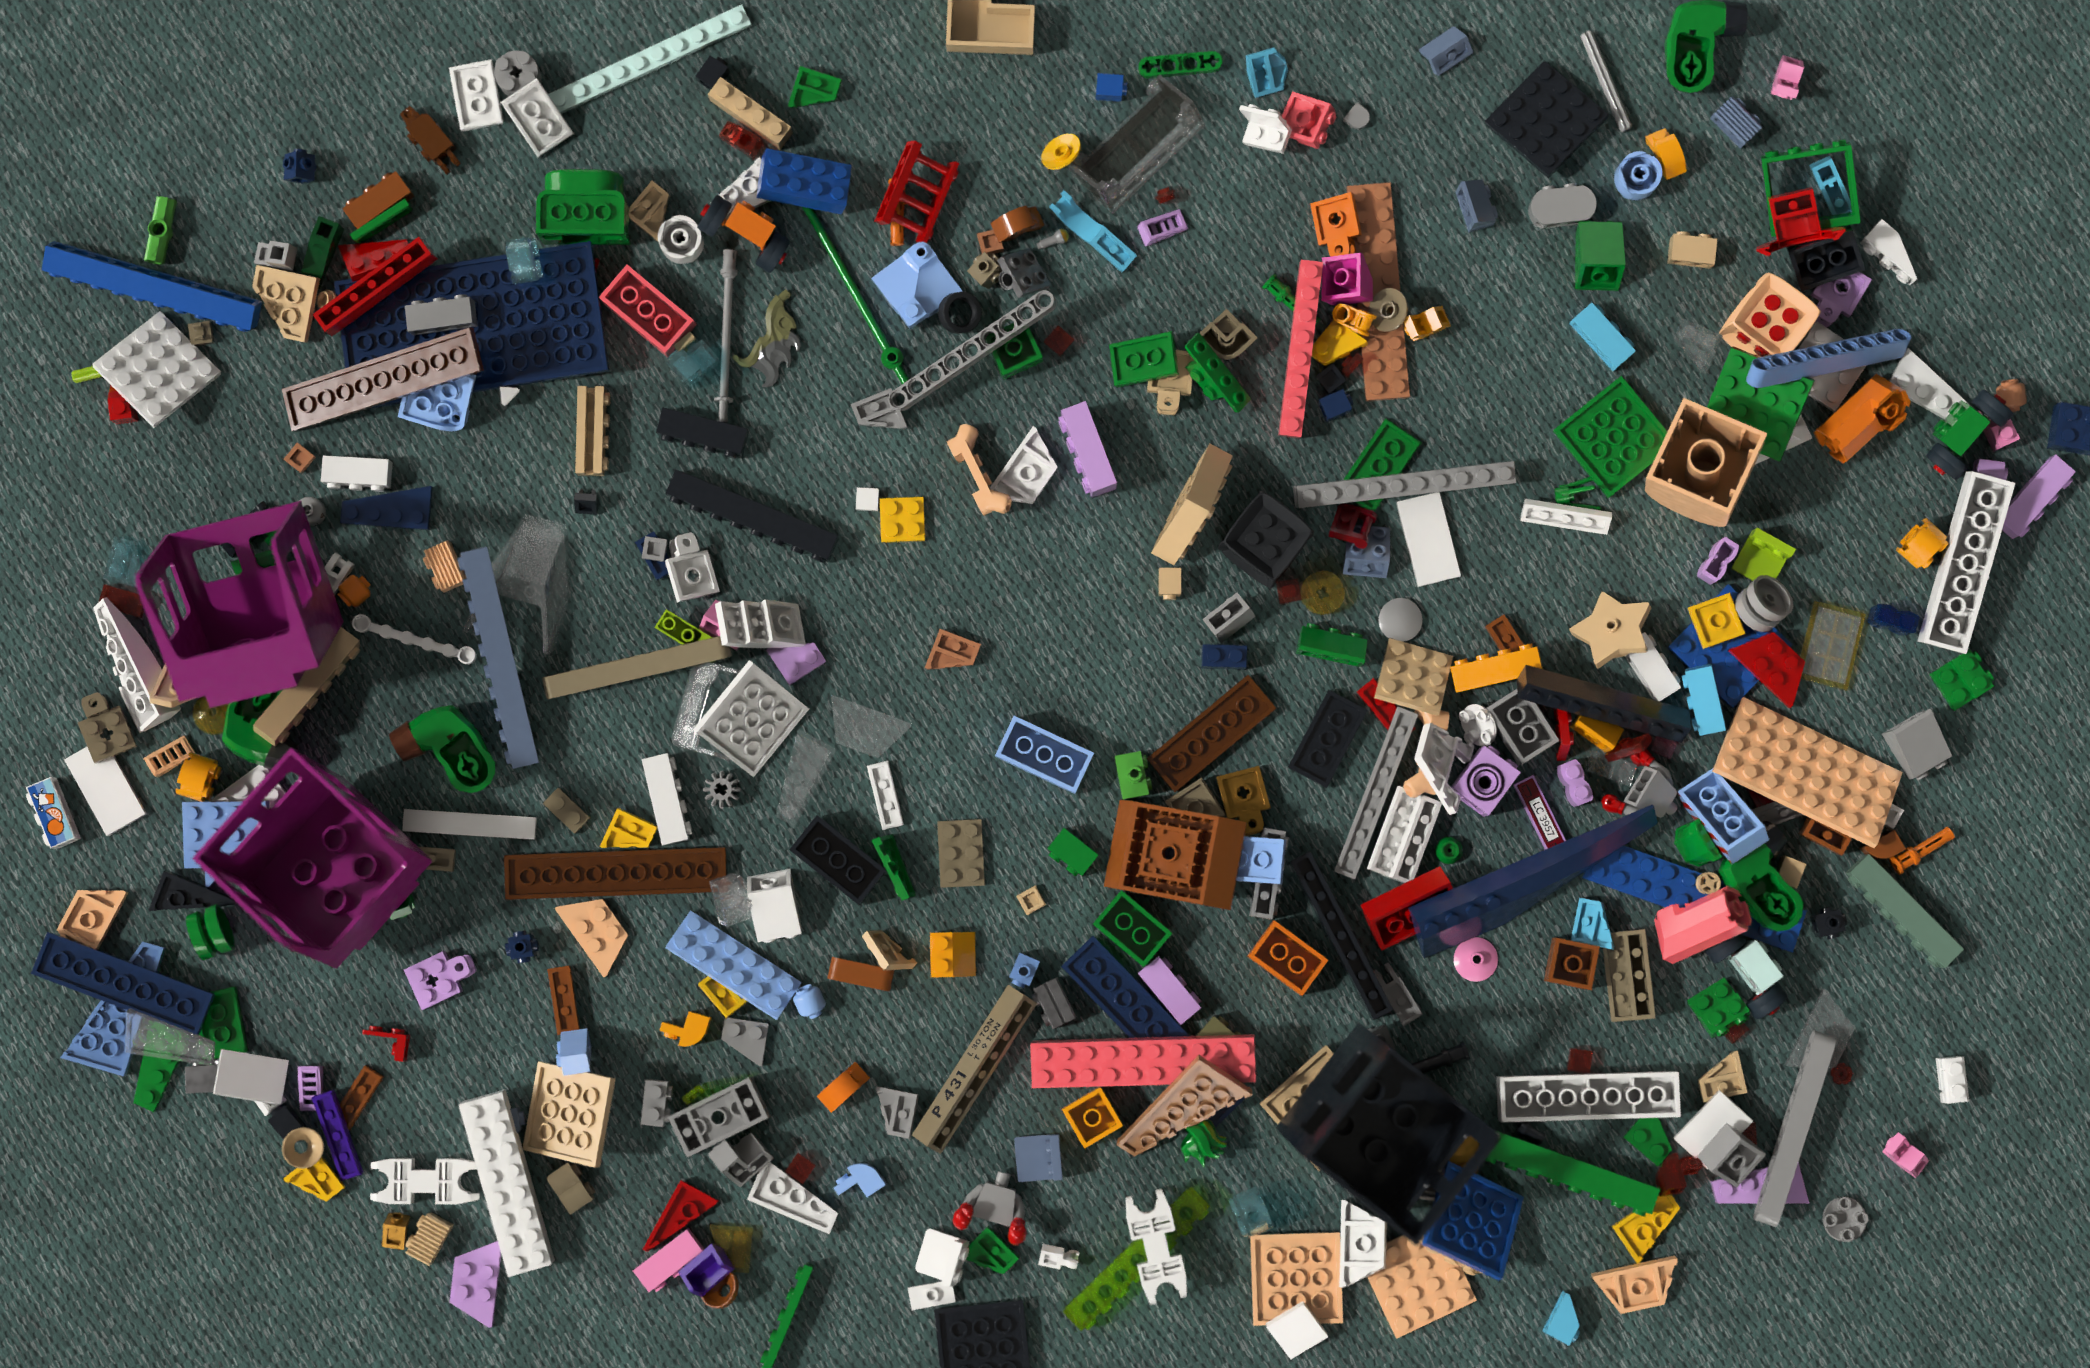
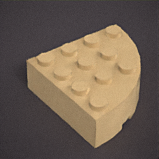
[1151,443,1233,565]

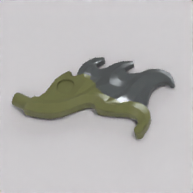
[733,289,801,388]

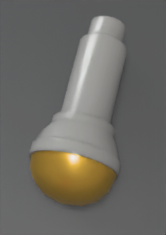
[1036,229,1069,249]

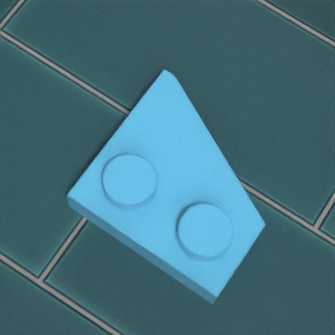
[1571,898,1614,950]

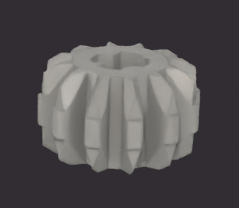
[703,771,741,809]

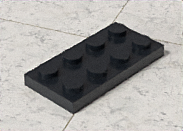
[1287,690,1368,788]

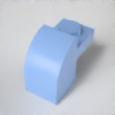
[834,1163,886,1197]

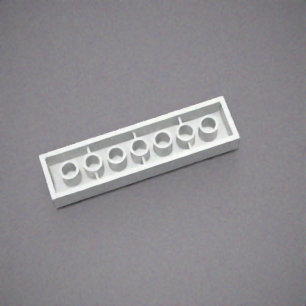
[1917,471,2015,654]
[1496,1071,1681,1122]
[459,1089,555,1277]

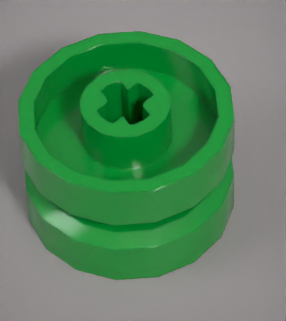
[186,904,235,960]

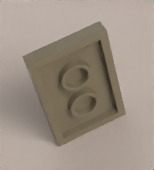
[937,819,985,888]

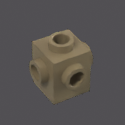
[967,252,1002,289]

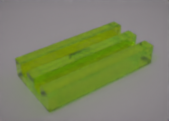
[683,1083,709,1105]

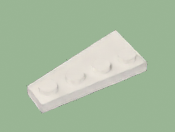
[747,1162,838,1234]

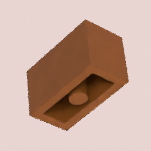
[1798,817,1852,856]

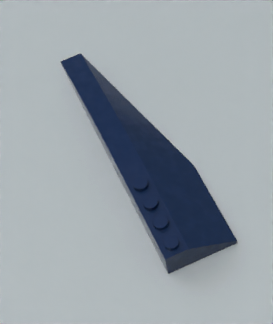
[1408,805,1658,958]

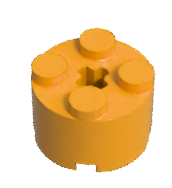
[1896,518,1949,569]
[176,752,222,802]

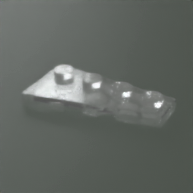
[776,729,837,827]
[125,1008,215,1066]

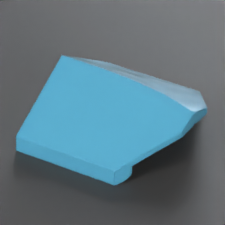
[1246,48,1288,98]

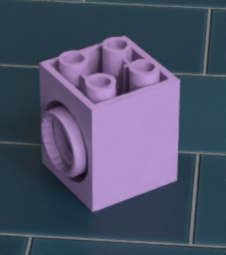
[1451,745,1521,817]

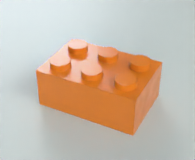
[1247,920,1328,996]

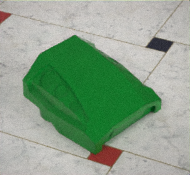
[1674,819,1722,867]

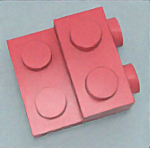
[1281,92,1336,149]

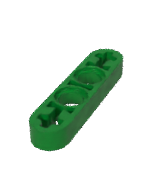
[1138,51,1222,78]

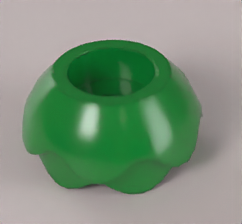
[1435,837,1463,864]

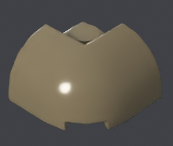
[1200,309,1257,360]

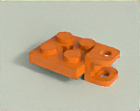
[1310,192,1362,257]

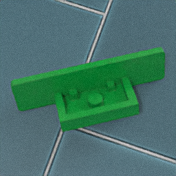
[1185,333,1251,413]

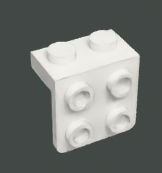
[915,1229,969,1287]

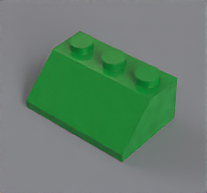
[1296,623,1367,667]

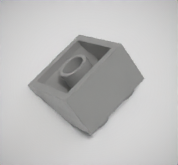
[1697,1123,1766,1187]

